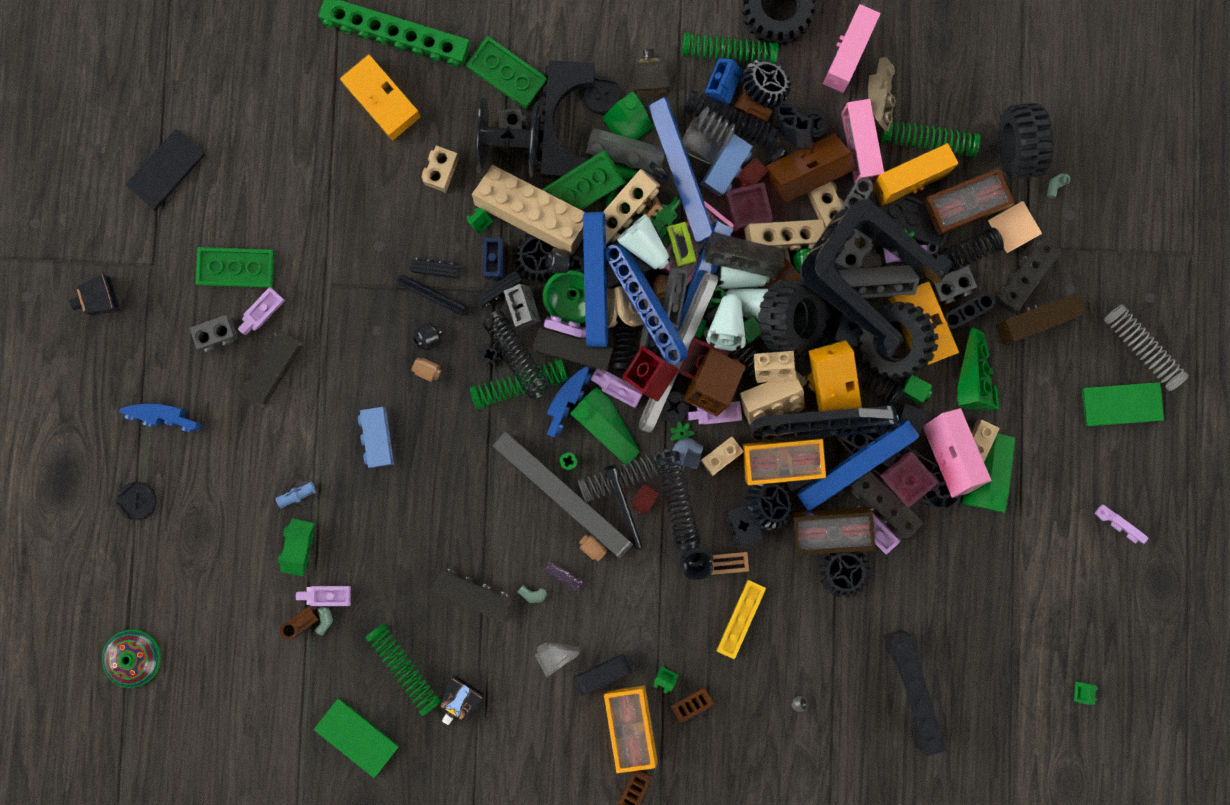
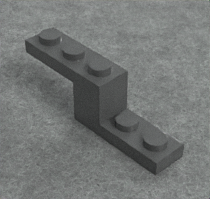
[639,267,689,354]

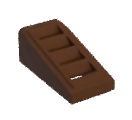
[671,686,714,723]
[617,770,652,805]

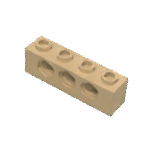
[603,169,660,244]
[807,181,861,248]
[744,219,824,253]

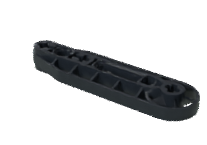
[750,406,898,442]
[834,432,961,510]

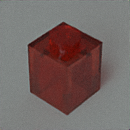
[737,157,769,190]
[631,484,660,515]

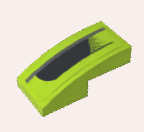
[667,222,696,267]

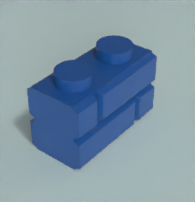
[705,58,743,105]

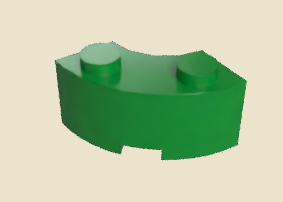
[278,518,314,576]

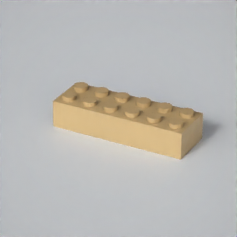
[472,165,584,256]

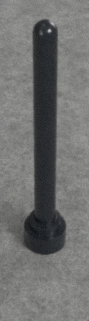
[604,464,643,550]

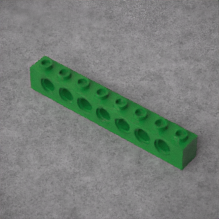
[318,0,471,67]

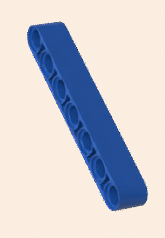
[583,212,608,347]
[605,243,688,364]
[797,419,919,510]

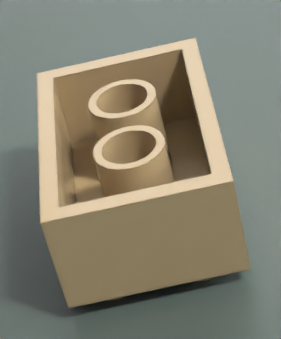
[740,377,805,425]

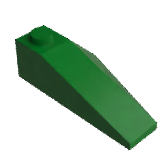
[957,328,999,410]
[570,387,640,466]
[961,433,1015,512]

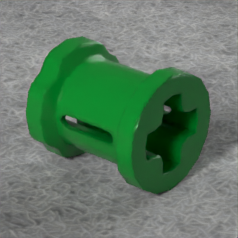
[707,286,725,309]
[560,452,578,470]

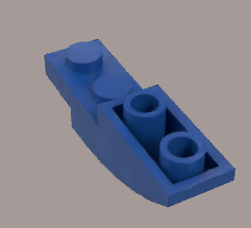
[547,367,591,438]
[119,404,202,433]

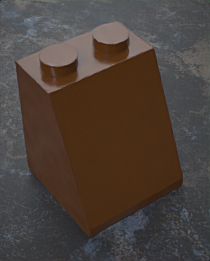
[683,349,746,417]

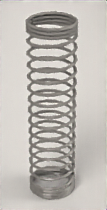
[1104,304,1189,391]

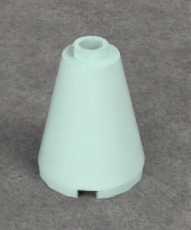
[617,214,669,269]
[717,251,771,289]
[724,288,768,323]
[706,294,746,351]

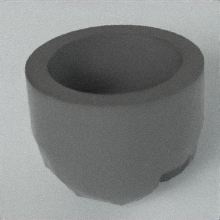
[791,696,808,712]

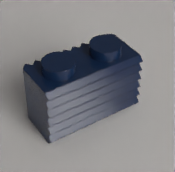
[482,238,504,280]

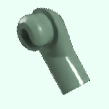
[1047,173,1070,198]
[517,585,547,603]
[315,606,333,636]

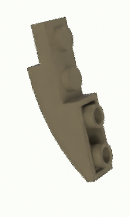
[868,57,896,132]

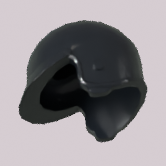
[680,546,713,580]

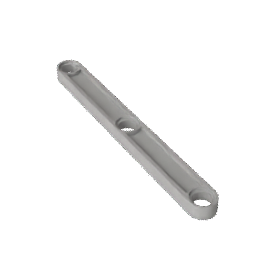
[639,272,718,432]

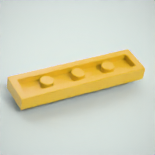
[716,580,766,659]

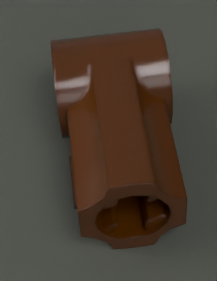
[733,91,774,123]
[280,606,320,639]

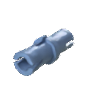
[276,482,316,509]

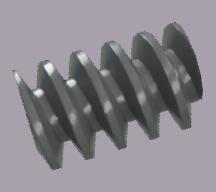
[693,106,735,147]

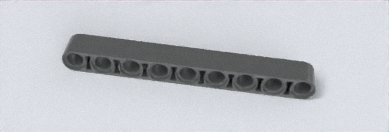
[492,431,633,559]

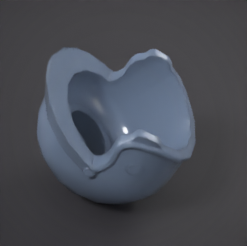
[672,438,703,473]

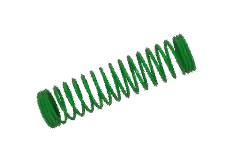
[681,32,778,64]
[881,120,980,158]
[470,358,568,410]
[365,623,442,716]

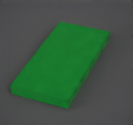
[465,35,548,110]
[542,150,625,210]
[195,247,275,288]
[1082,382,1164,426]
[314,698,399,778]

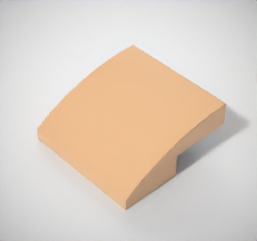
[988,201,1042,253]

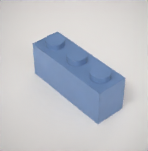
[700,134,753,197]
[358,407,394,468]

